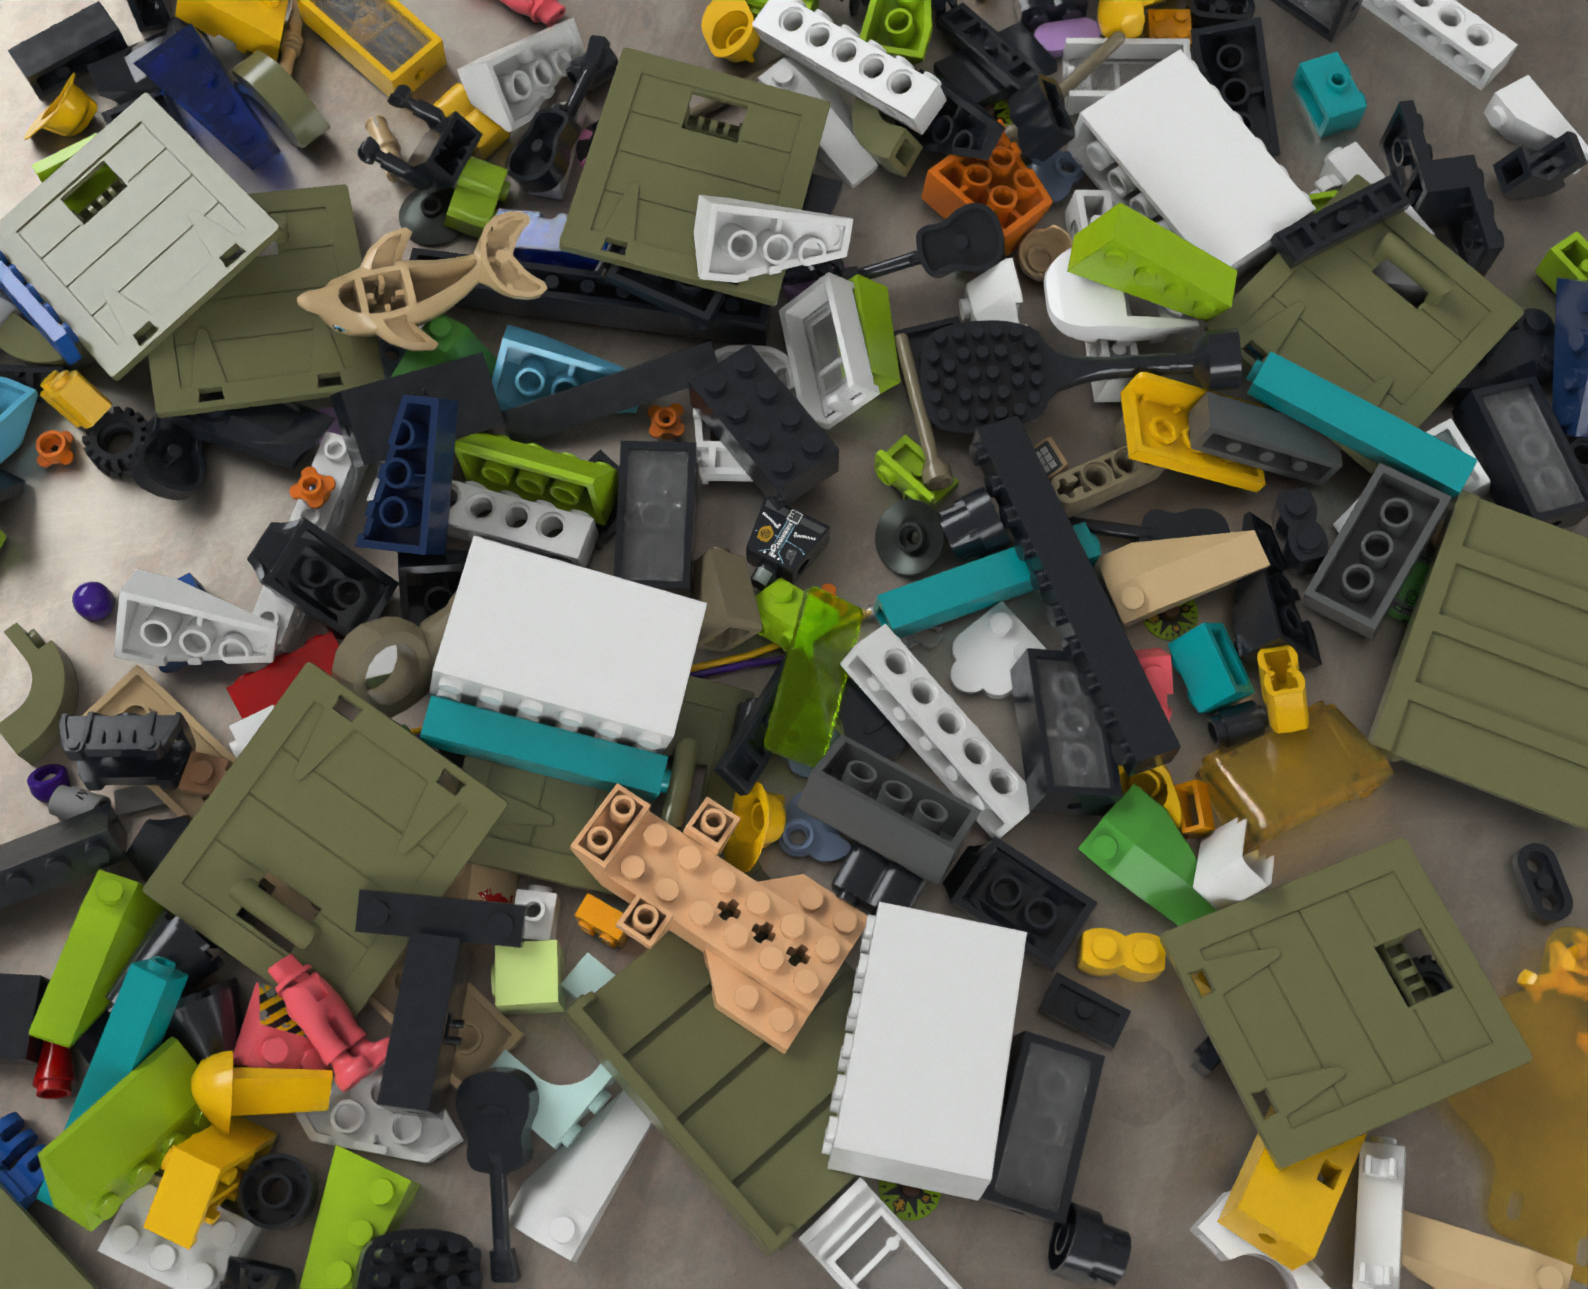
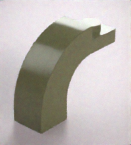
[228,50,331,148]
[852,54,923,177]
[0,312,96,371]
[0,622,79,765]

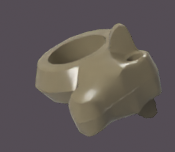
[332,591,457,718]

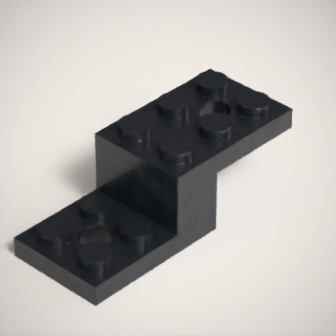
[1379,100,1504,277]

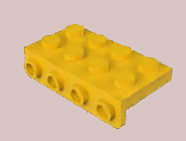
[1120,372,1266,493]

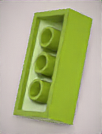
[454,432,619,526]
[38,1036,211,1232]

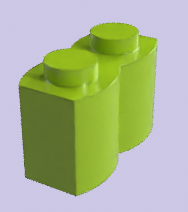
[443,156,511,239]

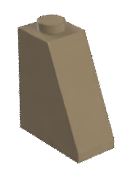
[693,547,762,653]

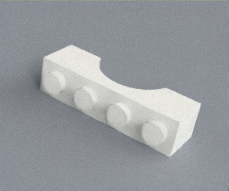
[1189,1191,1337,1289]

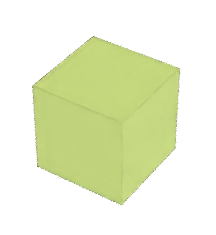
[491,940,565,1016]

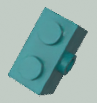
[1291,52,1367,139]
[1167,622,1255,713]

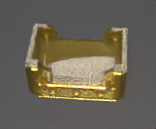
[1194,700,1395,856]

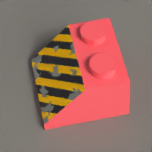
[233,983,331,1070]

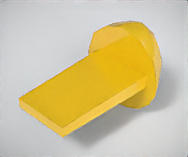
[1097,0,1167,38]
[191,1050,333,1135]

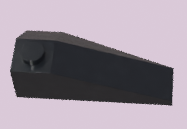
[1190,17,1280,157]
[895,69,1005,161]
[1233,512,1322,668]
[398,549,554,627]

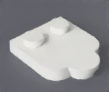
[950,601,1047,700]

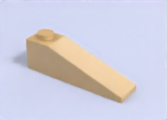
[1098,530,1270,628]
[1401,1210,1573,1289]

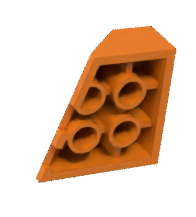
[921,119,1053,259]

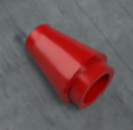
[32,1040,77,1099]

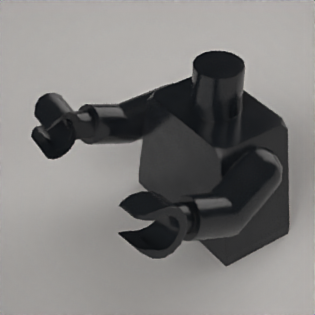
[357,85,483,193]

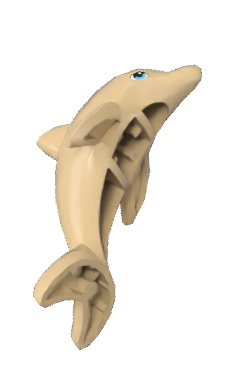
[297,211,547,352]

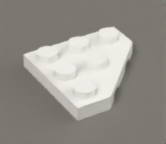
[294,1063,465,1164]

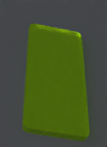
[764,586,863,769]

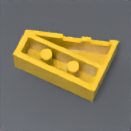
[175,0,288,62]
[143,1116,277,1250]

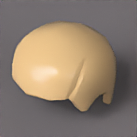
[1017,225,1073,282]

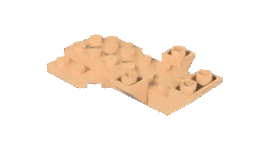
[570,783,867,1054]

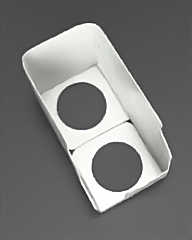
[1193,818,1274,911]

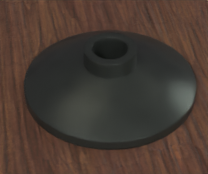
[399,187,463,247]
[875,499,945,575]

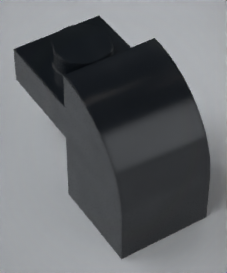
[1492,131,1587,200]

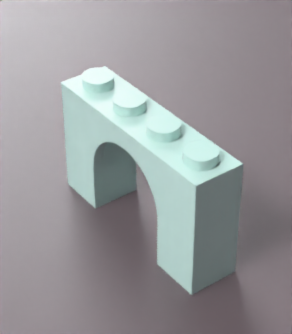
[490,952,616,1151]

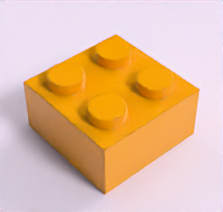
[1144,9,1192,50]
[574,893,630,950]

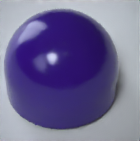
[72,581,114,621]
[27,764,71,803]

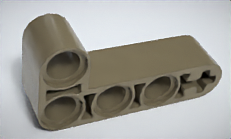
[1051,414,1166,518]

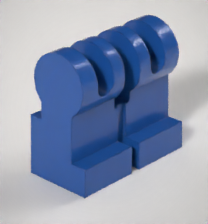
[0,1112,47,1210]

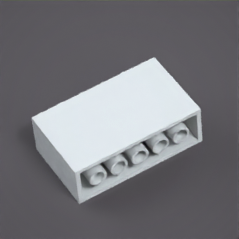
[1067,49,1316,281]
[429,536,707,755]
[822,902,1027,1201]

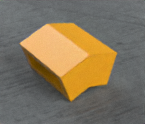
[1174,779,1215,840]

